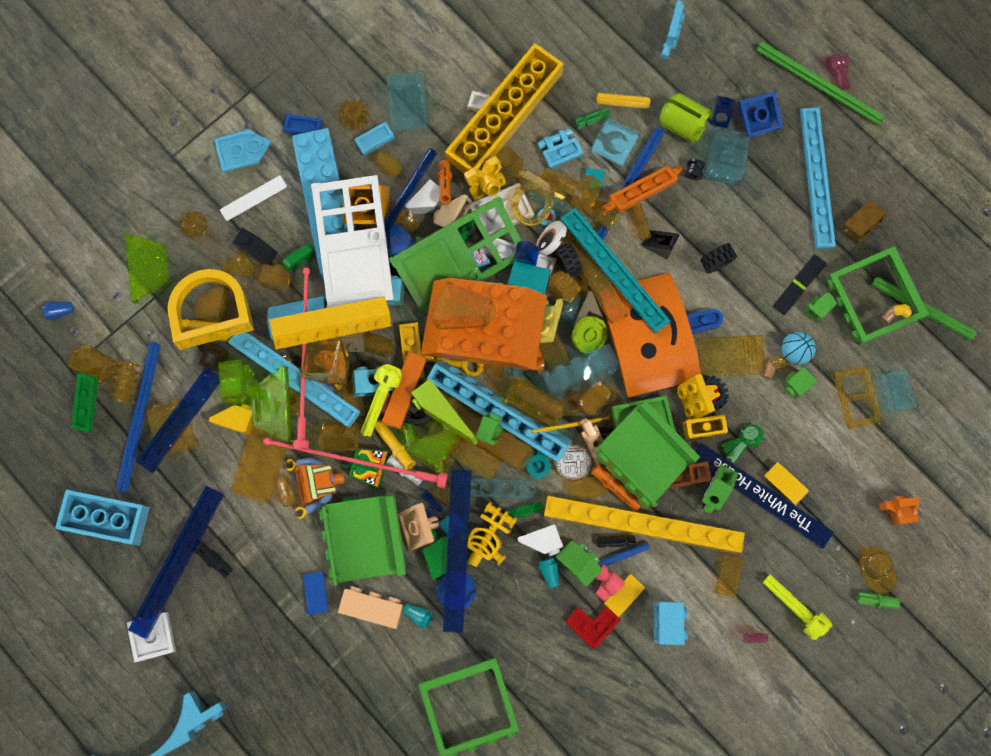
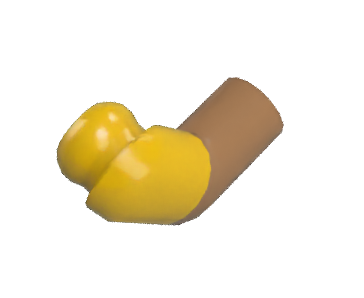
[881,304,912,324]

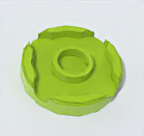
[572,316,608,354]

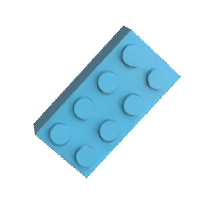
[55,490,150,546]

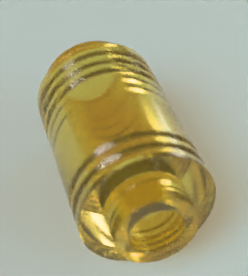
[364,332,395,358]

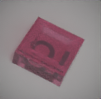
[743,633,768,643]

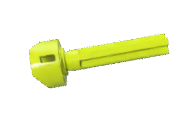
[360,364,402,437]
[762,574,832,640]

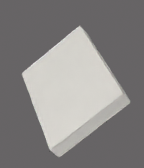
[470,183,534,235]

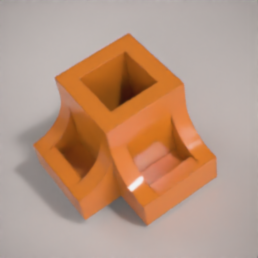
[879,495,920,525]

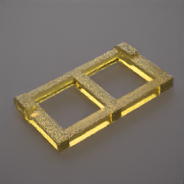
[833,366,883,429]

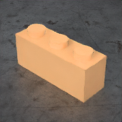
[338,586,404,629]

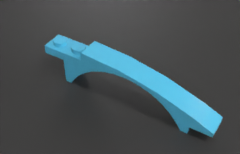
[91,691,228,756]

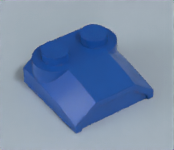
[738,92,784,137]

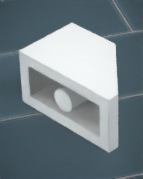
[405,180,444,215]
[517,524,563,556]

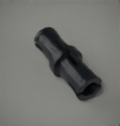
[195,543,233,578]

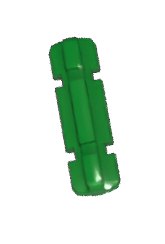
[575,107,610,128]
[505,501,543,519]

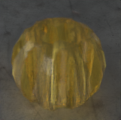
[179,211,208,239]

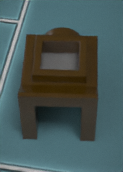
[199,343,229,374]

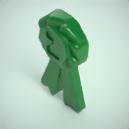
[721,424,764,464]

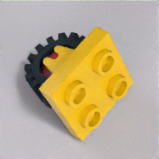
[676,374,729,420]

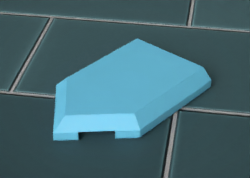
[214,129,272,173]

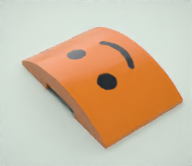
[597,273,701,398]

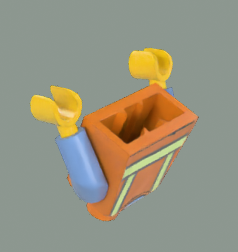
[286,457,344,519]

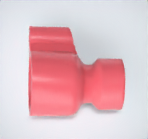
[595,564,625,602]

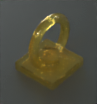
[511,168,567,226]

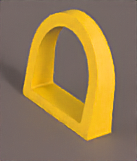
[168,269,254,350]

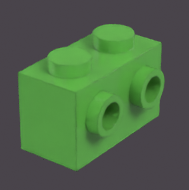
[555,540,603,587]

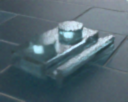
[877,370,917,414]

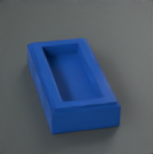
[283,114,323,135]
[303,572,329,615]

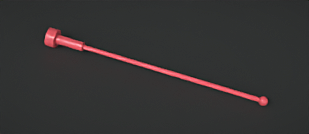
[293,268,310,450]
[263,437,448,489]

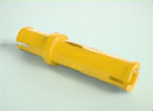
[374,420,416,470]

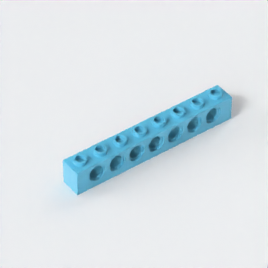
[427,360,573,462]

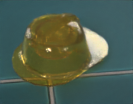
[859,546,897,594]

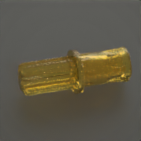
[630,203,651,241]

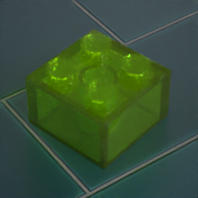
[218,359,256,407]

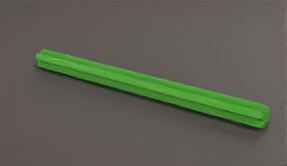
[757,42,884,125]

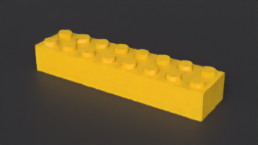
[445,43,564,174]

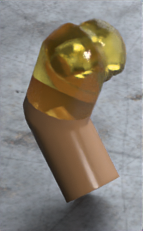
[763,356,788,380]

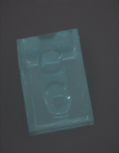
[386,71,428,131]
[703,126,749,186]

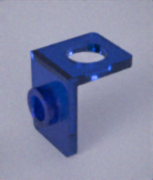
[711,96,735,128]

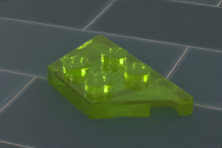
[125,233,169,304]
[251,366,292,442]

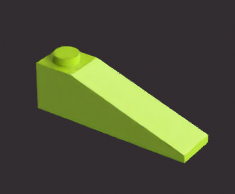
[411,379,478,445]

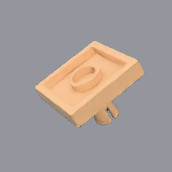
[398,503,439,551]

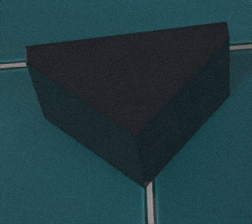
[642,230,680,259]

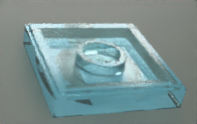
[590,118,640,166]

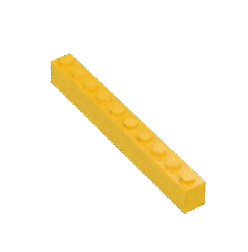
[544,496,745,554]

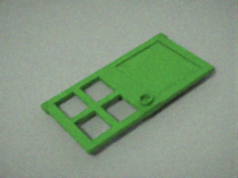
[389,196,529,314]

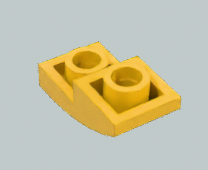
[764,462,809,505]

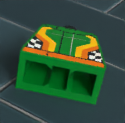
[341,449,390,489]

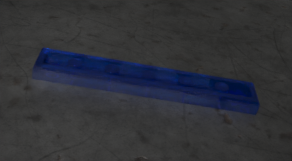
[135,366,224,473]

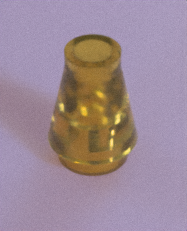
[276,476,298,507]

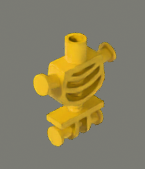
[458,502,517,567]

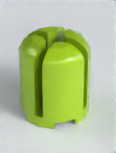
[660,93,714,144]

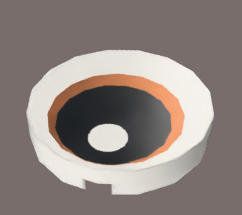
[536,221,567,255]

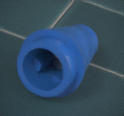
[43,302,74,321]

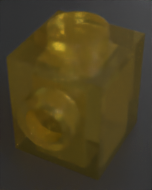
[258,264,290,292]

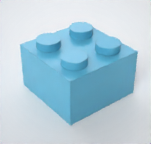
[654,602,688,645]

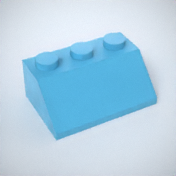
[267,296,326,342]

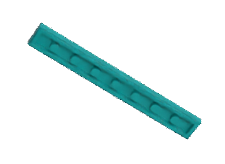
[560,207,671,334]

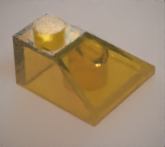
[300,340,349,385]

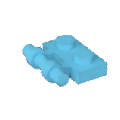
[537,128,583,170]

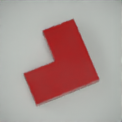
[565,606,621,650]

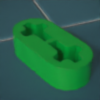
[282,243,316,272]

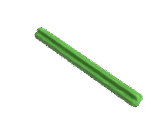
[871,277,977,340]

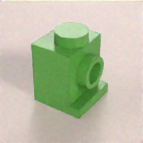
[803,292,837,323]
[476,413,503,445]

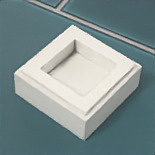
[467,91,490,112]

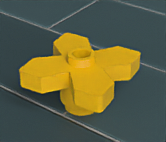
[464,156,506,201]

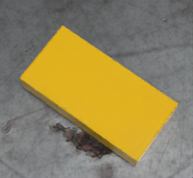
[604,574,645,617]

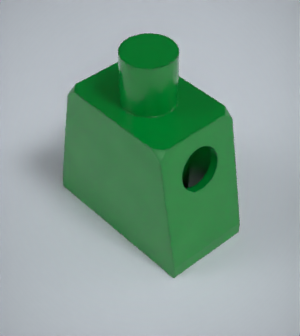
[422,530,467,580]

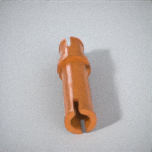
[437,160,452,204]
[591,463,641,511]

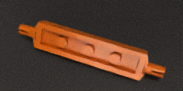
[602,165,684,213]

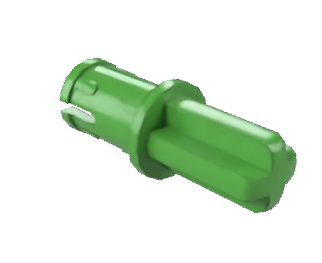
[857,592,900,610]

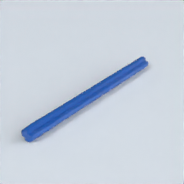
[596,127,664,240]
[116,342,161,492]

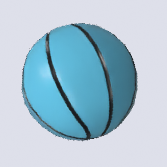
[781,332,816,365]

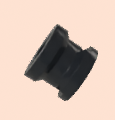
[684,159,706,180]

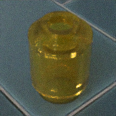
[375,151,403,177]

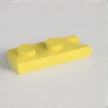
[540,299,563,343]

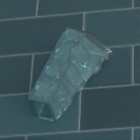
[540,343,620,401]

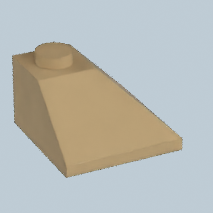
[433,194,473,229]

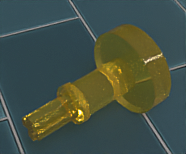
[542,168,601,213]

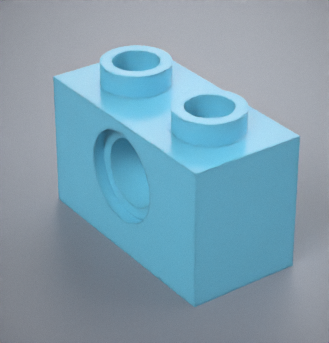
[352,366,395,397]

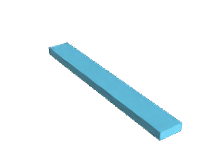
[800,108,836,249]
[228,332,361,428]

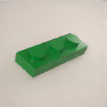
[71,372,99,433]

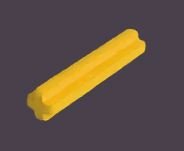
[596,93,650,108]

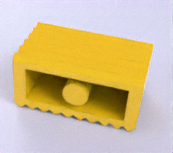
[683,414,728,442]

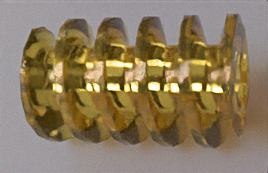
[109,362,141,404]

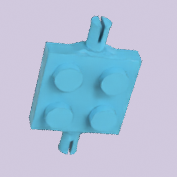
[661,0,685,59]

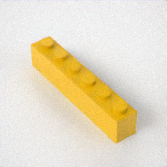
[269,297,391,349]

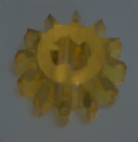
[338,98,370,131]
[548,271,580,303]
[579,382,611,416]

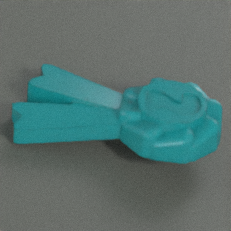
[527,449,551,479]

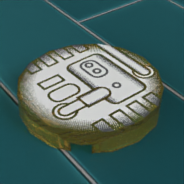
[554,442,593,482]

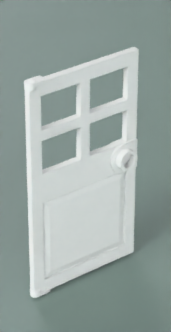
[311,175,394,308]

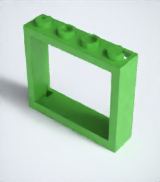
[827,246,929,346]
[418,657,519,756]

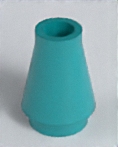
[539,557,560,588]
[402,603,433,629]

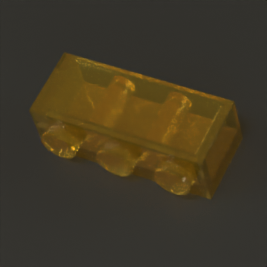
[503,376,569,431]
[474,426,535,473]

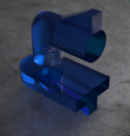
[413,489,444,518]

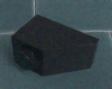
[232,227,278,268]

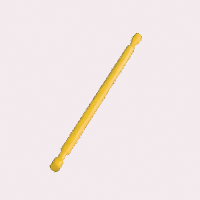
[531,416,610,434]

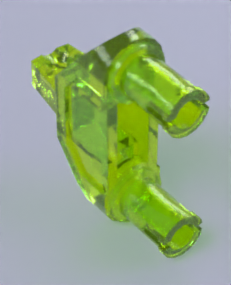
[401,424,459,473]

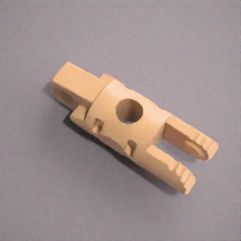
[580,418,604,465]

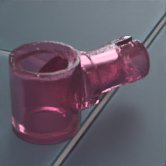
[826,53,851,90]

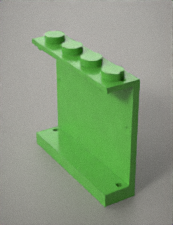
[593,400,700,509]
[319,493,407,586]

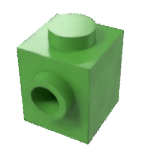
[783,367,817,399]

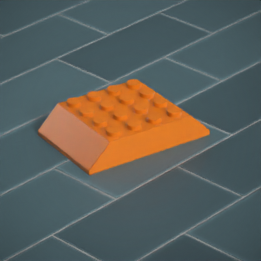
[421,278,547,371]

